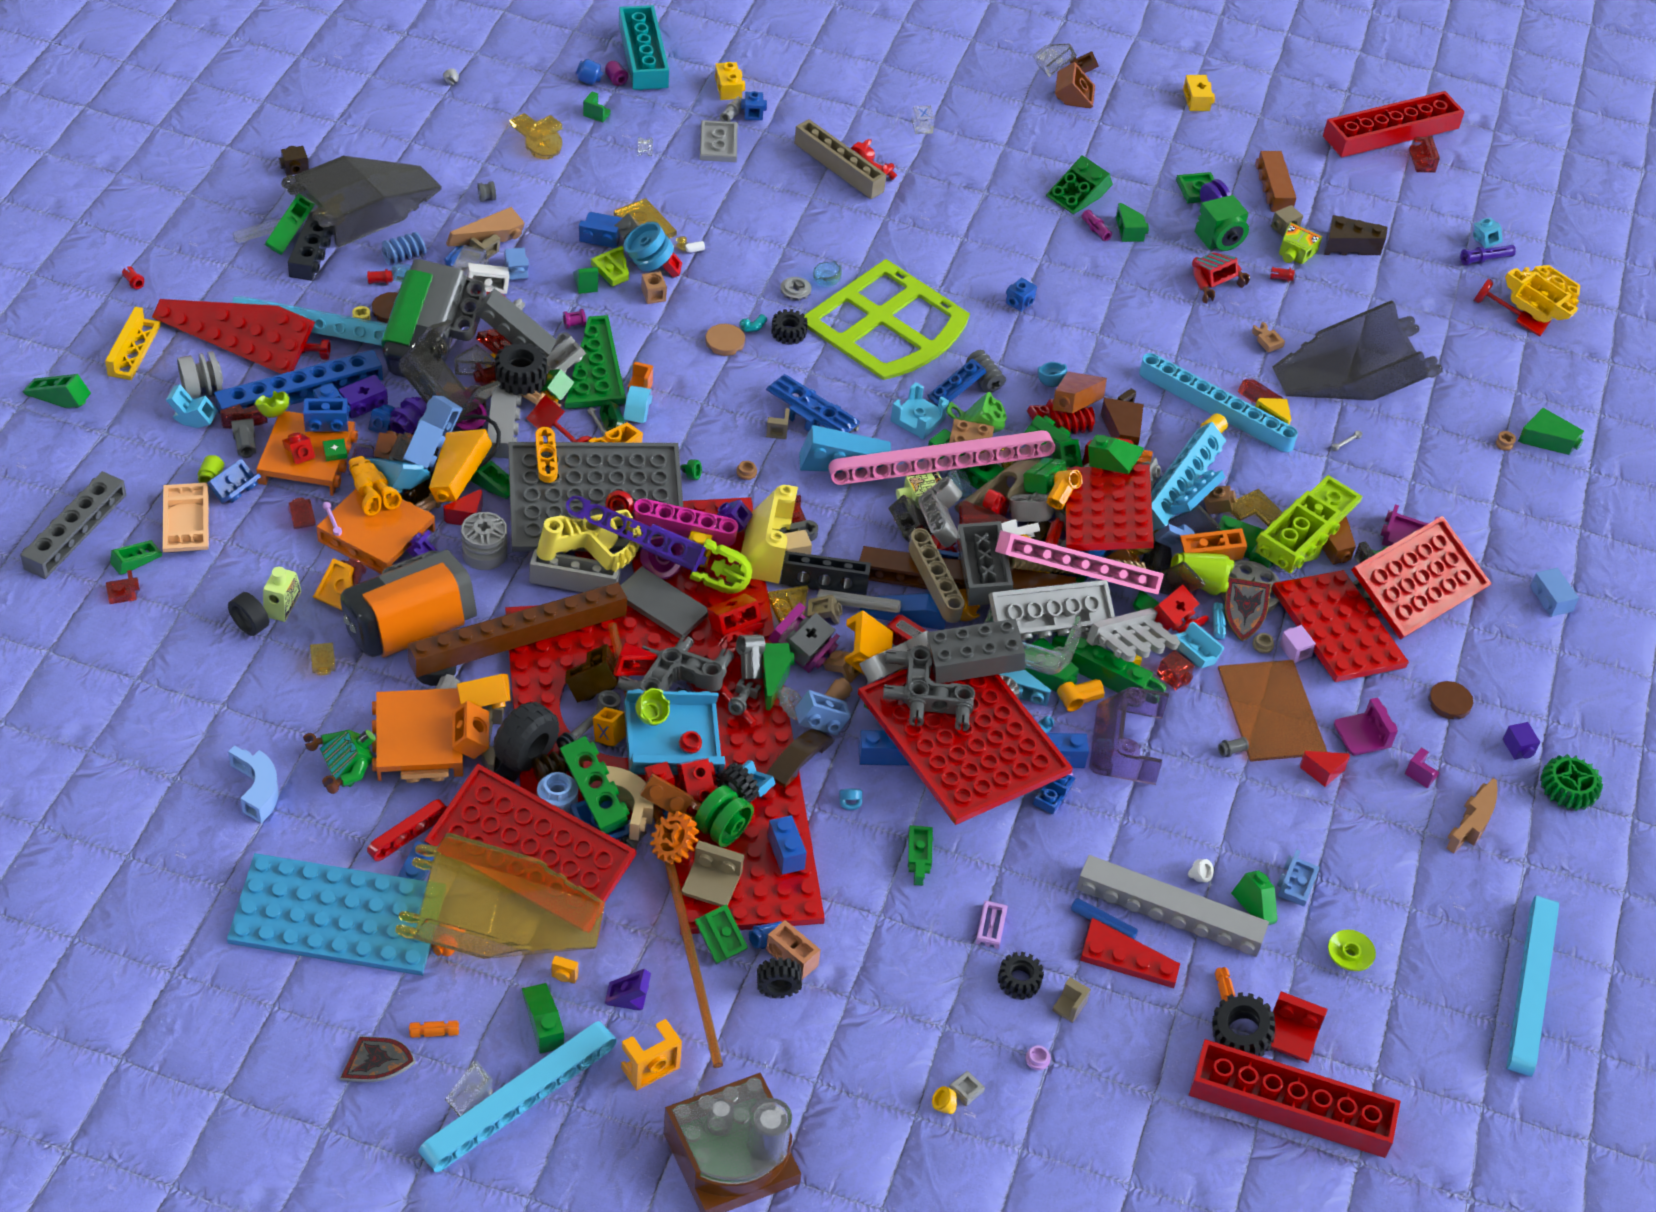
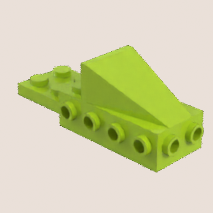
[1255,475,1363,574]

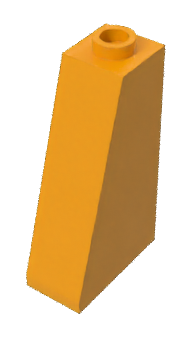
[429,429,492,503]

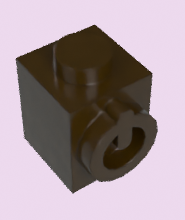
[278,146,309,176]

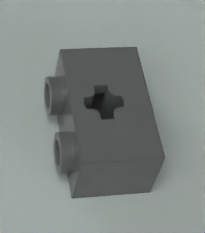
[785,613,836,667]

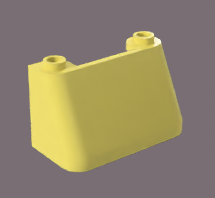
[739,485,798,584]

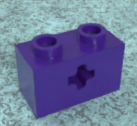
[338,375,388,419]

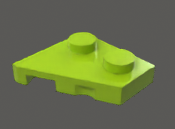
[591,246,629,287]

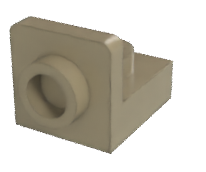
[469,234,501,262]
[807,594,843,624]

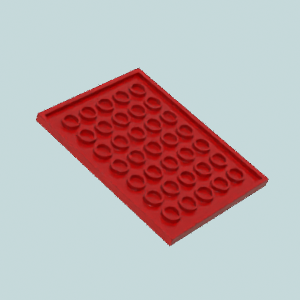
[858,666,1073,825]

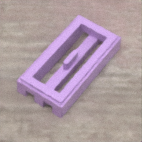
[975,900,1008,949]

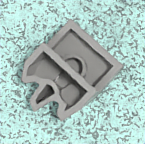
[547,332,586,373]

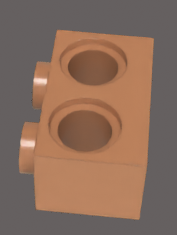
[766,920,821,980]

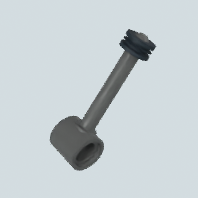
[556,690,621,748]

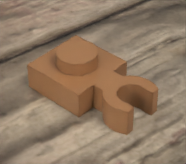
[1252,322,1285,353]

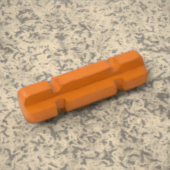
[1215,967,1236,1001]
[409,1020,459,1038]

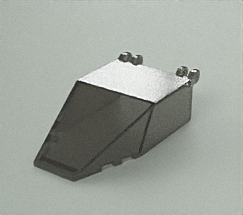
[281,155,442,247]
[1272,301,1443,400]

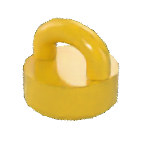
[932,1086,957,1114]

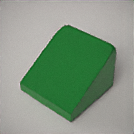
[1132,591,1159,611]

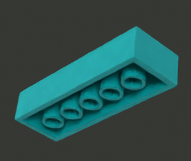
[619,5,669,90]

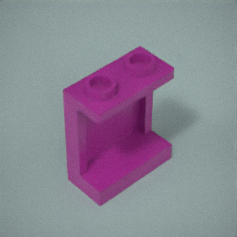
[1380,504,1439,546]
[768,602,840,673]

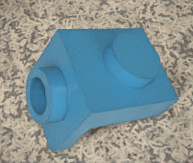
[743,760,776,797]

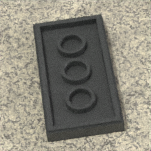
[620,567,708,638]

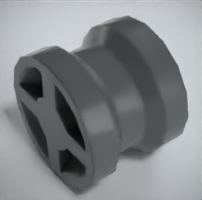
[477,181,496,202]

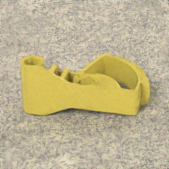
[536,510,641,572]

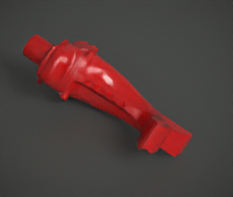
[850,139,898,180]

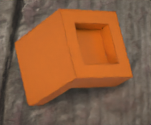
[628,362,653,391]

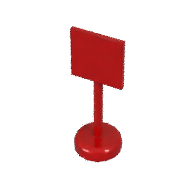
[1473,278,1550,336]
[526,394,592,442]

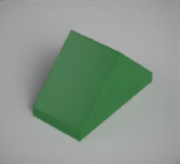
[573,267,598,294]

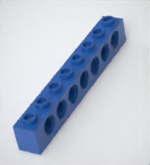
[214,349,383,423]

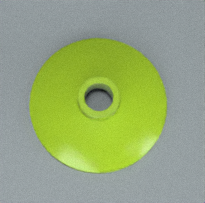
[1328,929,1376,971]

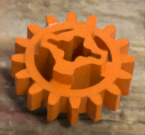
[650,811,699,864]

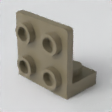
[682,841,744,907]

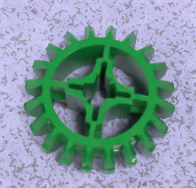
[1540,754,1603,811]

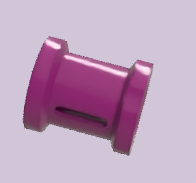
[563,309,586,329]

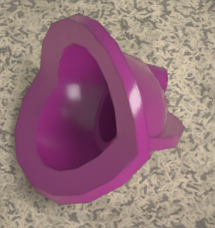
[640,536,684,580]

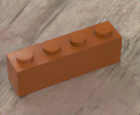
[1255,151,1296,212]

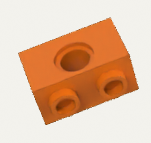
[452,701,490,759]

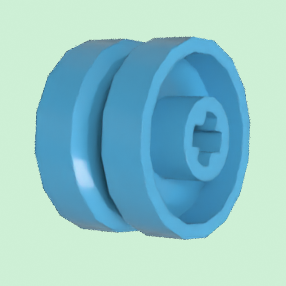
[624,222,674,272]

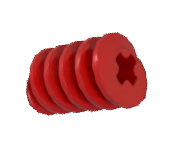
[1050,406,1095,434]

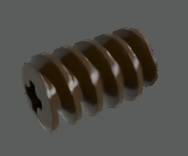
[532,749,584,782]

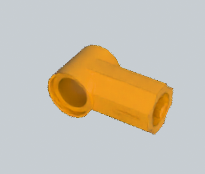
[1046,470,1082,510]
[1057,679,1105,712]

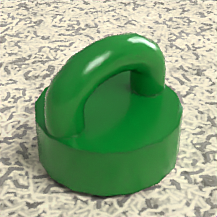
[680,459,702,480]

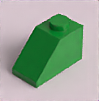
[1115,203,1149,242]
[1231,870,1278,925]

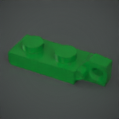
[908,825,933,886]

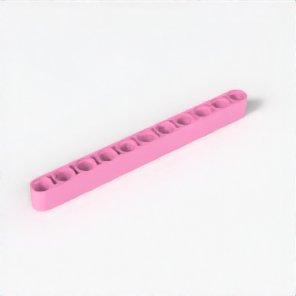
[828,431,1055,485]

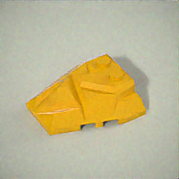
[1505,265,1580,323]

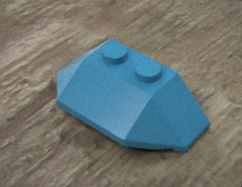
[364,457,431,493]

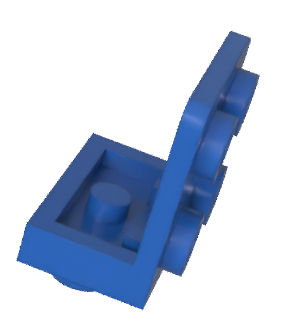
[579,212,622,248]

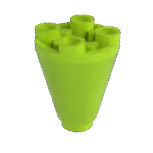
[1171,552,1234,596]

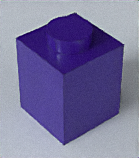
[1502,722,1540,760]

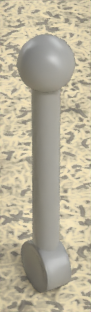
[587,407,607,436]
[1332,431,1362,451]

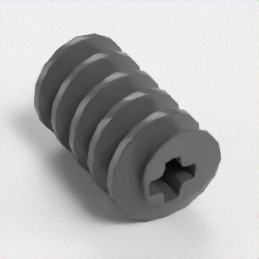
[966,350,1006,392]

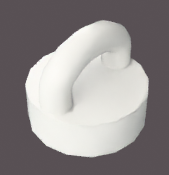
[1188,859,1214,882]

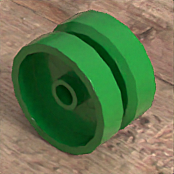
[694,786,754,847]

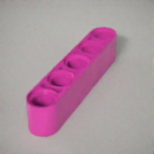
[633,499,738,546]

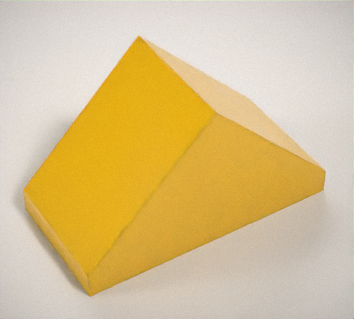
[1255,398,1291,425]

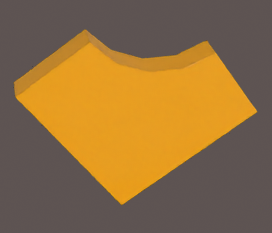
[313,558,354,611]

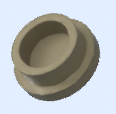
[1252,633,1274,653]

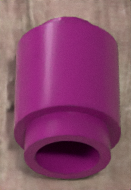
[605,61,628,86]

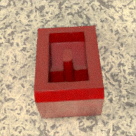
[443,489,483,525]
[613,643,658,676]
[1300,751,1350,787]

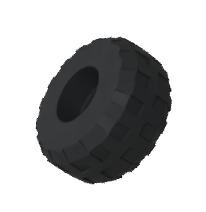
[493,702,560,772]

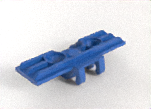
[766,374,860,433]

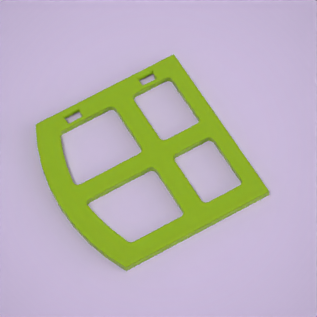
[805,259,970,380]

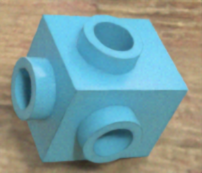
[1473,217,1503,248]

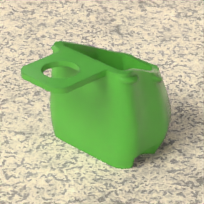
[946,392,1007,433]

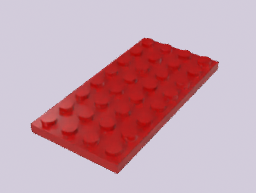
[424,764,637,933]

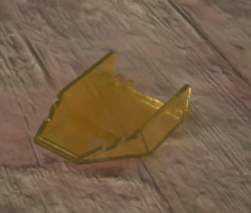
[395,833,605,959]

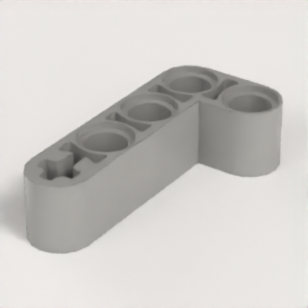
[918,477,962,547]
[1010,491,1055,522]
[859,630,928,684]

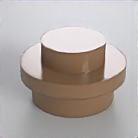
[736,461,757,480]

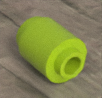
[197,455,225,487]

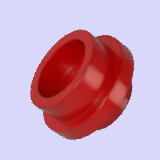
[679,731,702,754]

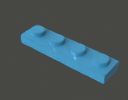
[1170,470,1225,515]

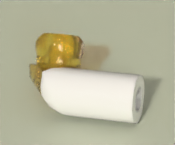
[676,236,705,253]

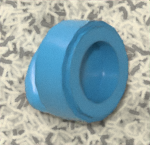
[839,788,863,810]

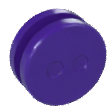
[1200,179,1231,202]

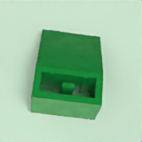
[1046,155,1113,215]

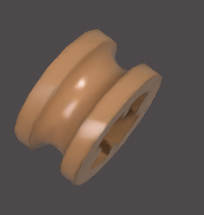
[1496,431,1516,451]

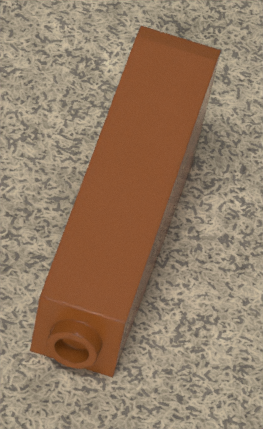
[1053,371,1107,413]
[1322,516,1356,565]

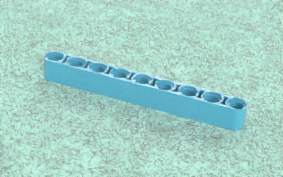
[1139,353,1298,452]
[1506,895,1559,1077]
[418,1021,617,1172]

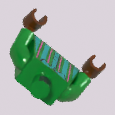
[303,729,376,794]

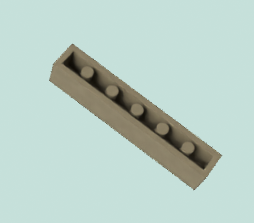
[794,119,886,199]

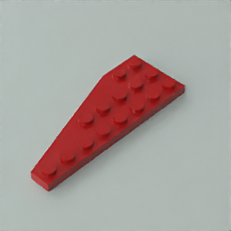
[152,299,315,374]

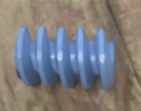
[382,231,426,265]

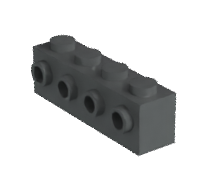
[475,288,557,357]

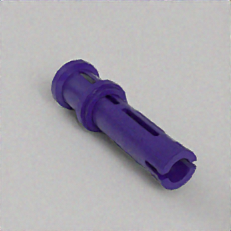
[1460,245,1516,266]

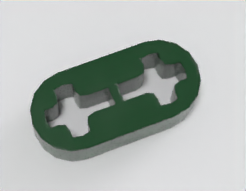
[599,401,625,431]

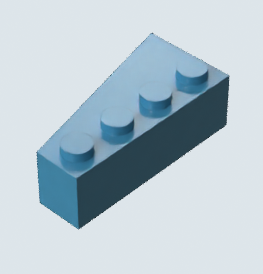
[799,425,891,472]

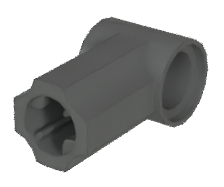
[231,418,256,458]
[736,635,766,679]

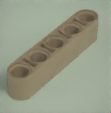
[908,528,965,623]

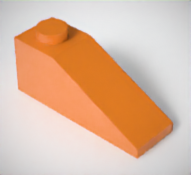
[1180,528,1247,560]

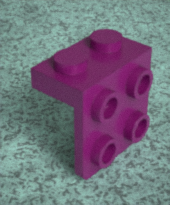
[1334,697,1398,756]

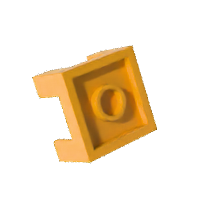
[621,1019,682,1091]

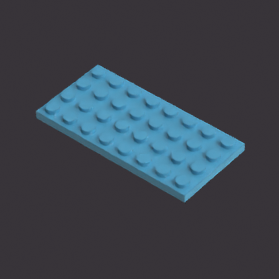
[227,853,446,976]

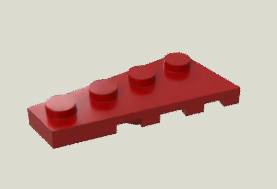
[1080,918,1180,988]

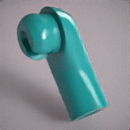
[740,314,767,332]

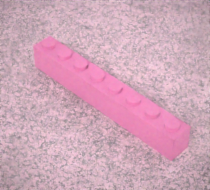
[995,531,1164,595]

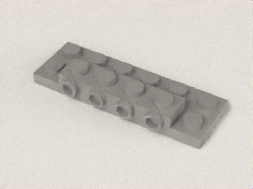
[988,580,1115,641]

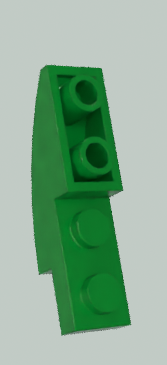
[264,193,315,255]

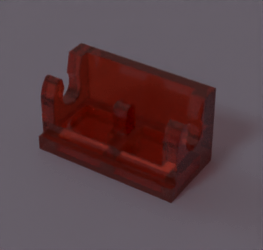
[1409,136,1440,173]

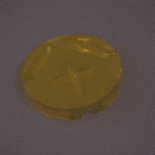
[525,126,563,159]

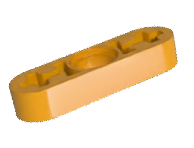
[535,427,558,483]

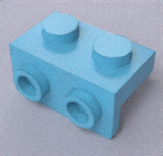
[1175,622,1224,668]

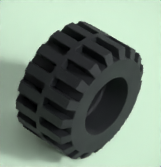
[495,342,547,396]
[1212,992,1275,1057]

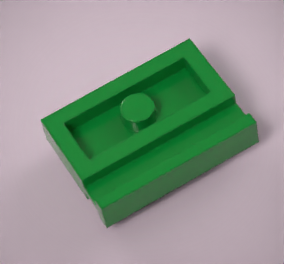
[694,904,748,965]

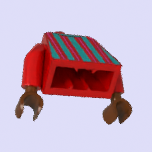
[1192,252,1250,304]

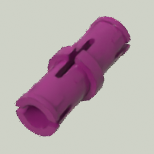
[1081,209,1112,241]

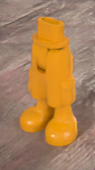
[348,456,402,516]

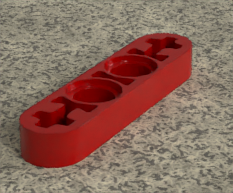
[982,489,1010,518]
[367,799,447,861]

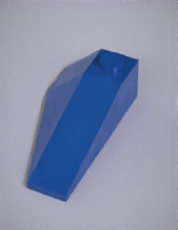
[859,592,946,630]

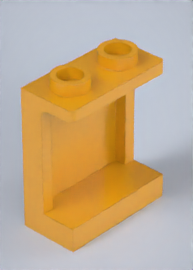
[845,610,893,675]

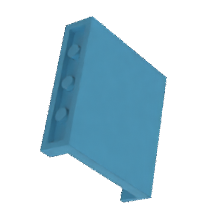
[624,689,725,776]

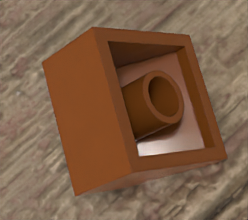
[1055,62,1095,108]

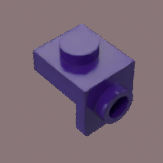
[406,530,438,557]

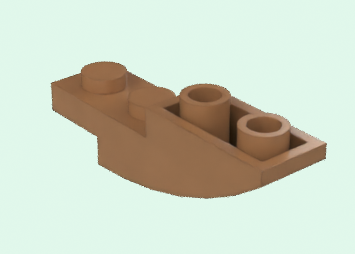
[1446,778,1498,853]

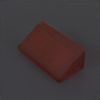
[1238,378,1283,403]

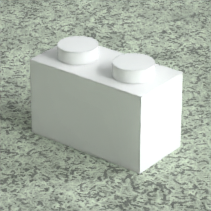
[467,263,509,294]

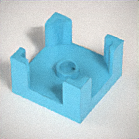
[890,382,949,440]

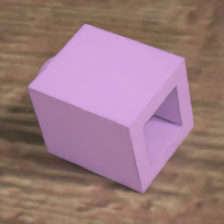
[1280,625,1316,664]

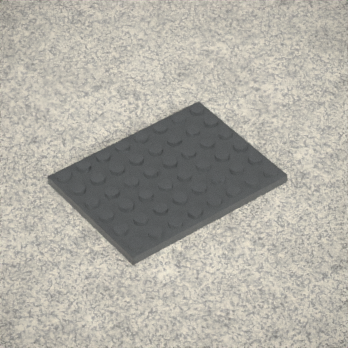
[508,442,686,552]

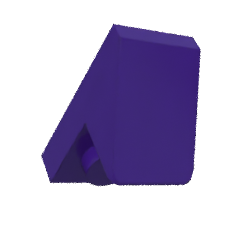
[605,968,651,1011]

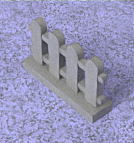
[1086,608,1180,662]

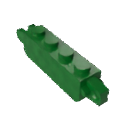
[1051,634,1166,703]

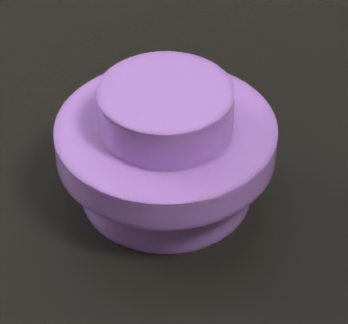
[1025,1046,1051,1070]

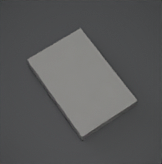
[700,120,738,162]

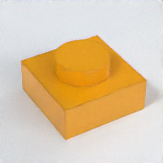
[552,955,578,984]

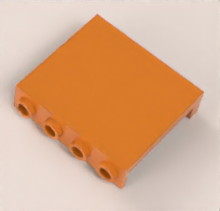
[256,411,358,496]
[316,489,435,574]
[372,688,463,781]

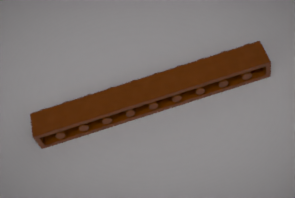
[859,546,1076,590]
[408,582,627,678]

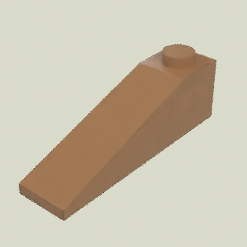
[446,207,525,247]

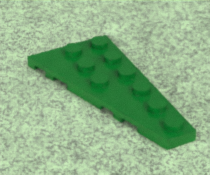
[565,315,626,409]

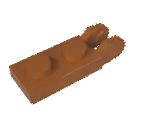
[640,774,702,821]

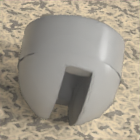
[443,69,459,85]

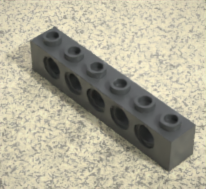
[20,471,126,579]

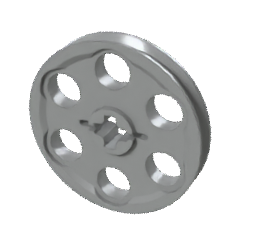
[1220,560,1280,613]

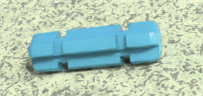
[1212,602,1226,640]

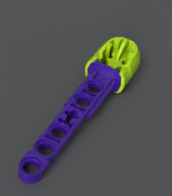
[566,495,753,594]

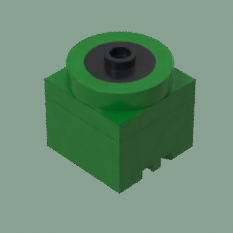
[1194,195,1249,251]

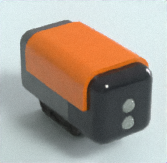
[340,549,477,658]

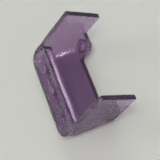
[1089,687,1169,785]

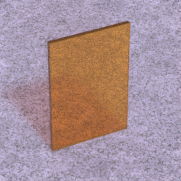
[1218,660,1327,762]

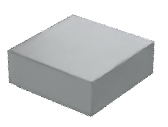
[949,1071,985,1106]

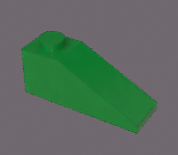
[22,374,91,408]
[761,643,794,710]
[522,983,564,1054]

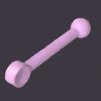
[322,502,342,536]

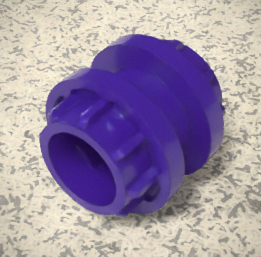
[389,397,427,439]

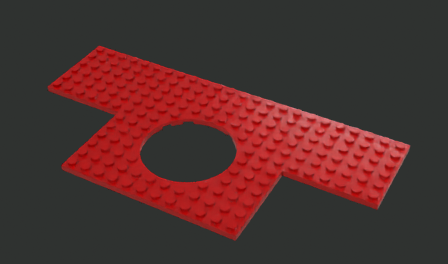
[505,497,825,935]

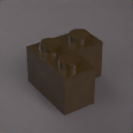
[565,644,619,703]

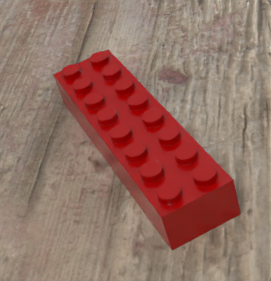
[1323,91,1465,157]
[1188,1039,1401,1158]

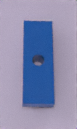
[927,358,986,407]

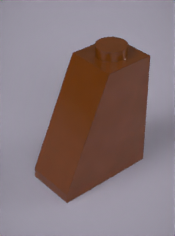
[1100,397,1144,446]

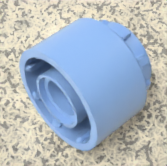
[537,772,578,814]

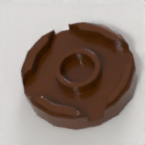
[372,292,398,323]
[1428,681,1474,719]

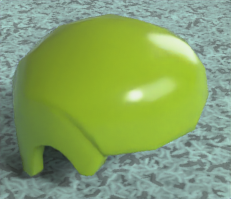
[254,391,290,418]
[635,688,670,726]

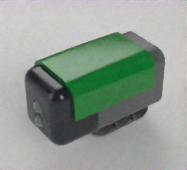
[381,259,487,383]

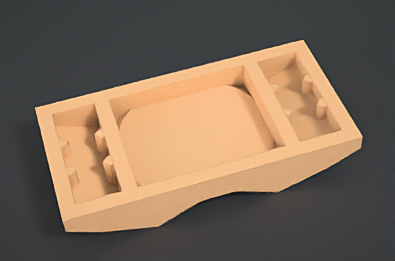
[163,483,209,552]

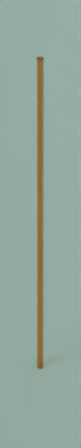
[608,623,723,1068]

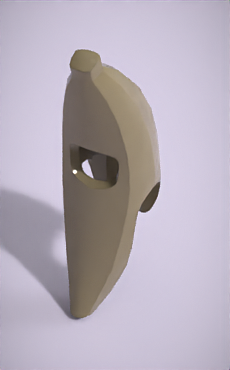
[955,457,1041,517]

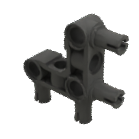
[617,635,734,692]
[883,645,975,731]

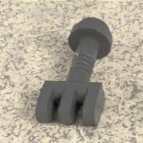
[728,679,762,715]

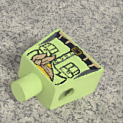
[896,472,942,510]
[263,567,301,622]

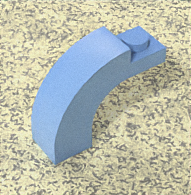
[228,745,279,823]

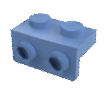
[1277,849,1320,907]

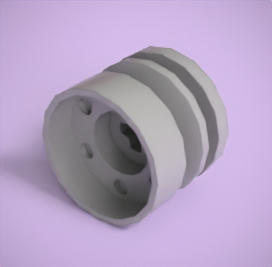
[177,351,223,399]
[461,512,507,570]

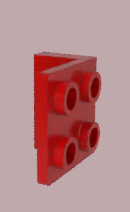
[1270,991,1328,1063]

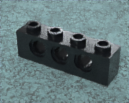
[288,212,336,281]
[781,551,871,595]

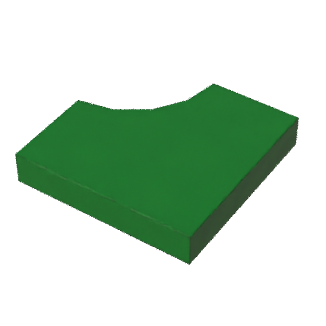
[1176,172,1214,204]

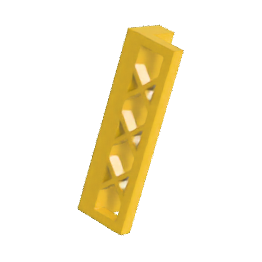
[105,307,161,380]

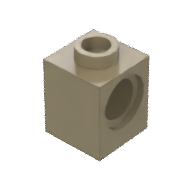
[1271,205,1303,237]

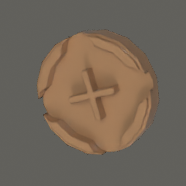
[705,324,745,356]

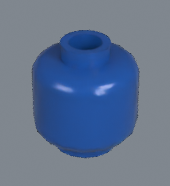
[575,59,604,86]

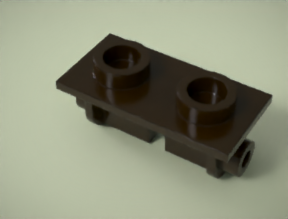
[401,471,434,505]

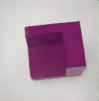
[1405,747,1439,788]

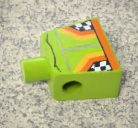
[1279,223,1323,264]

